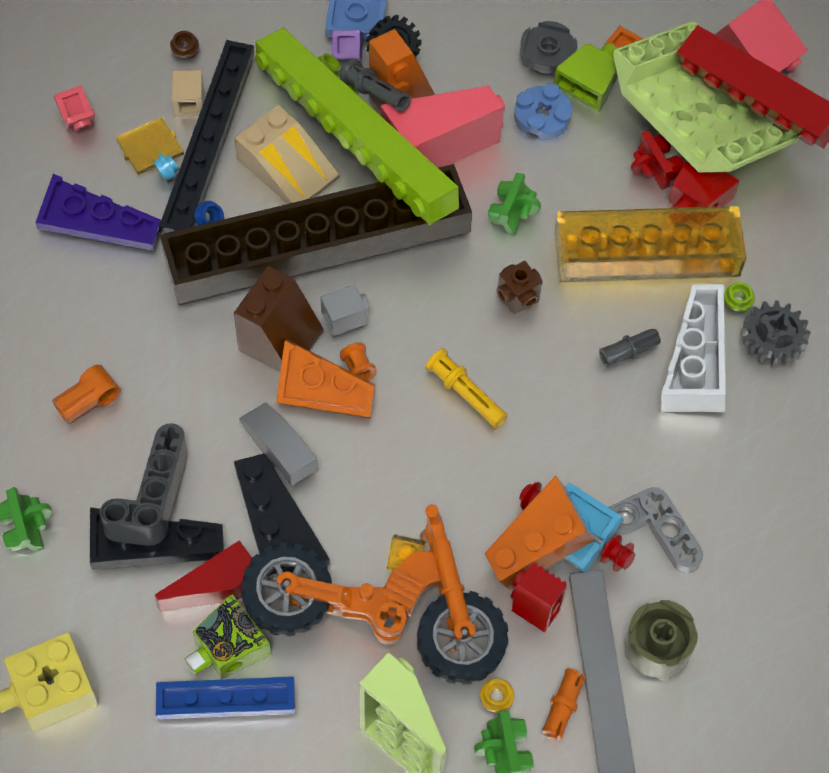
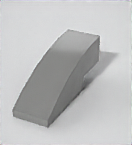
[239,402,318,486]

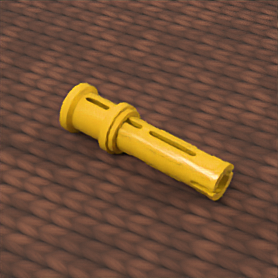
[425,348,508,429]

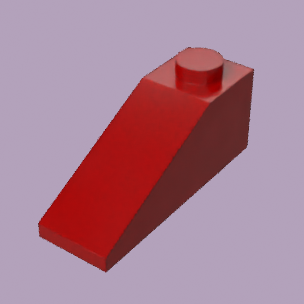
[155,541,252,612]

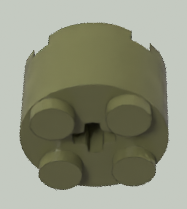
[625,600,698,680]

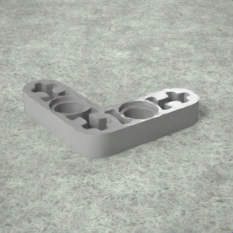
[608,487,703,574]

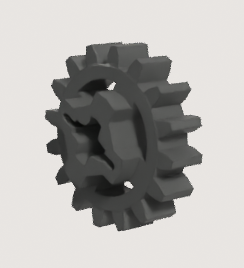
[741,300,811,366]

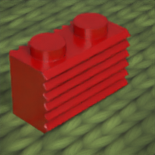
[510,563,567,632]

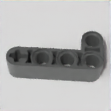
[100,423,187,546]

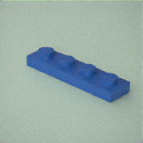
[156,677,295,720]

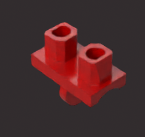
[630,130,684,190]

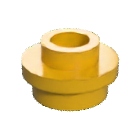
[480,679,514,713]

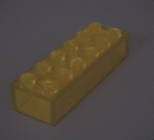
[554,206,747,282]

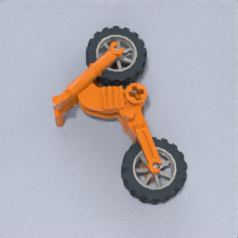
[241,504,509,685]

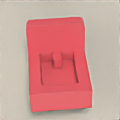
[54,85,96,131]

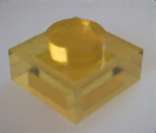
[386,534,426,570]

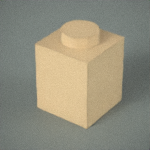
[172,69,204,117]

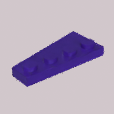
[35,174,161,251]

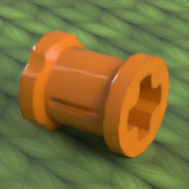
[340,342,377,381]

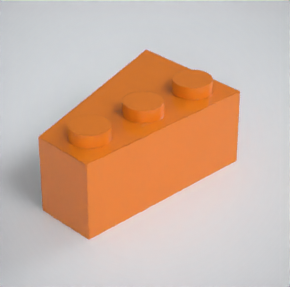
[369,29,435,111]
[484,475,595,590]

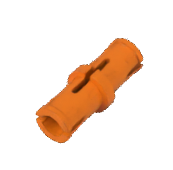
[541,668,586,741]

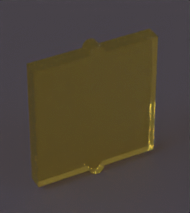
[116,117,184,175]

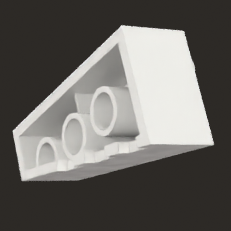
[661,284,726,412]

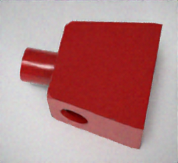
[668,160,740,223]

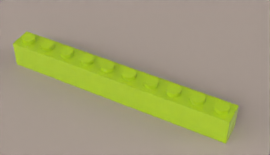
[255,27,459,225]

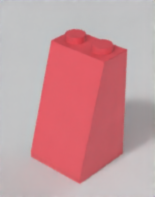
[381,86,505,168]

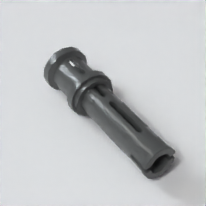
[340,60,411,111]

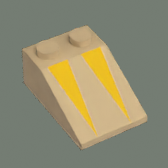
[234,105,340,204]

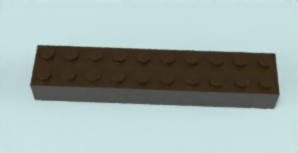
[160,164,472,304]

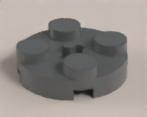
[520,21,577,74]

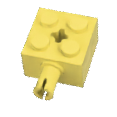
[0,632,98,733]

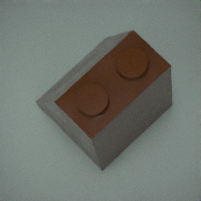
[234,266,324,372]

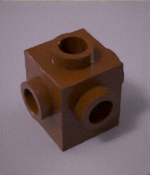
[496,260,543,315]

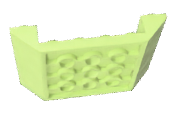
[613,21,802,173]

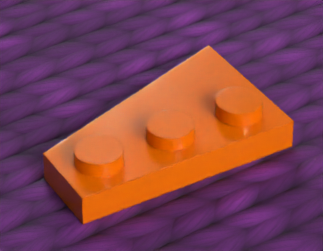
[276,339,376,418]

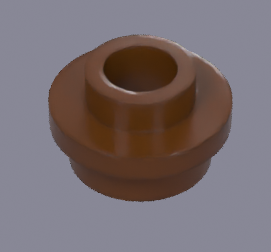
[170,31,199,58]

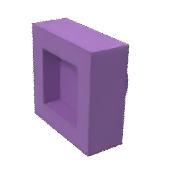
[332,30,363,61]

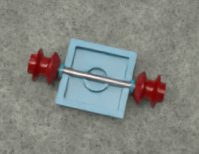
[519,482,636,573]

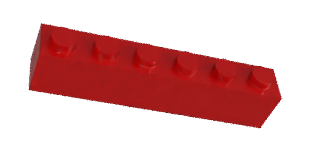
[676,25,829,149]

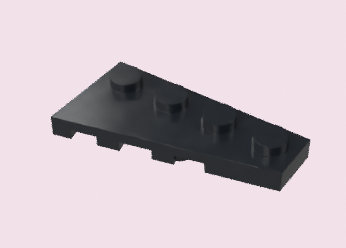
[234,453,330,581]
[90,507,224,570]

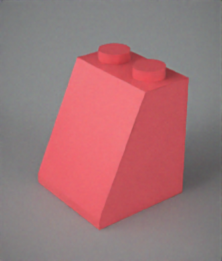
[714,0,808,72]

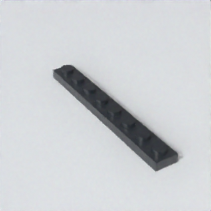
[159,40,255,234]

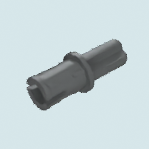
[599,329,661,367]

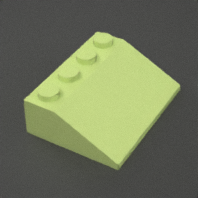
[359,652,446,773]

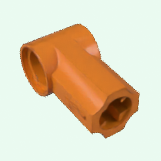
[52,364,121,424]

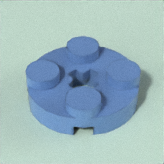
[514,84,573,140]

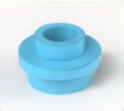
[154,153,179,181]

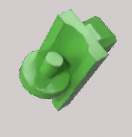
[488,173,541,234]
[0,487,53,552]
[474,711,534,773]

